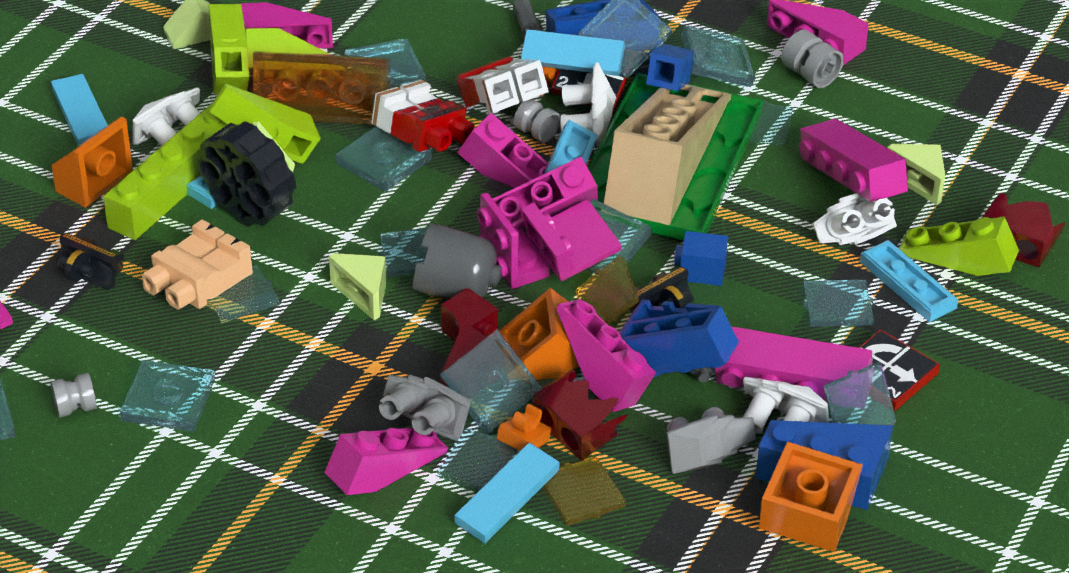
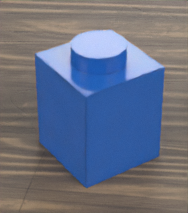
[646,44,694,91]
[674,231,728,286]

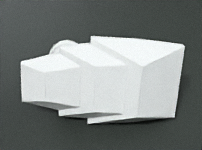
[560,62,616,147]
[132,87,200,146]
[812,193,897,245]
[742,377,829,434]

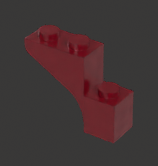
[440,288,503,400]

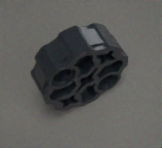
[198,121,296,227]

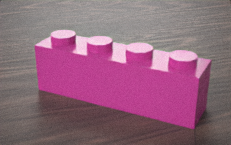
[799,118,908,202]
[715,326,873,408]

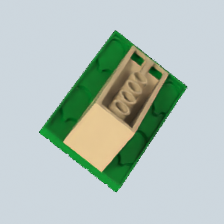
[588,73,764,240]

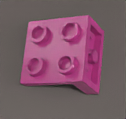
[477,193,550,289]
[521,200,622,282]

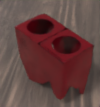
[982,193,1065,268]
[534,370,627,461]

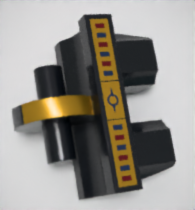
[56,233,124,290]
[626,267,694,312]

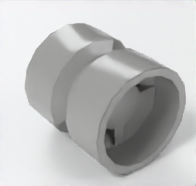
[781,29,844,88]

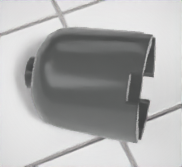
[413,223,502,300]

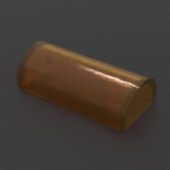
[253,51,391,124]

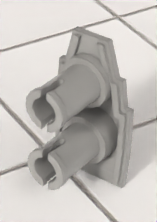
[379,375,471,442]
[667,407,756,474]

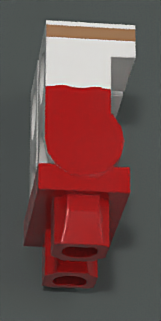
[456,56,549,113]
[371,80,475,152]

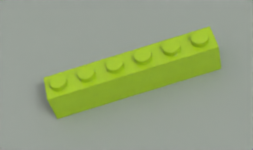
[103,103,228,240]

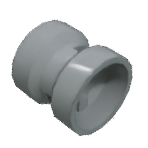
[514,99,561,143]
[50,373,97,418]

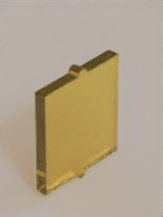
[575,256,640,324]
[543,456,626,526]

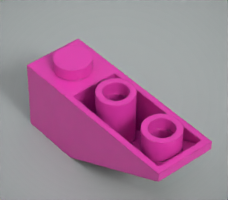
[767,0,869,65]
[240,2,333,48]
[457,113,548,188]
[493,156,598,229]
[556,299,657,412]
[324,427,448,495]

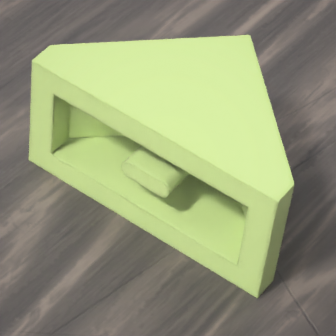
[163,0,210,49]
[888,144,945,205]
[329,253,386,320]

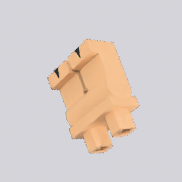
[142,219,253,310]

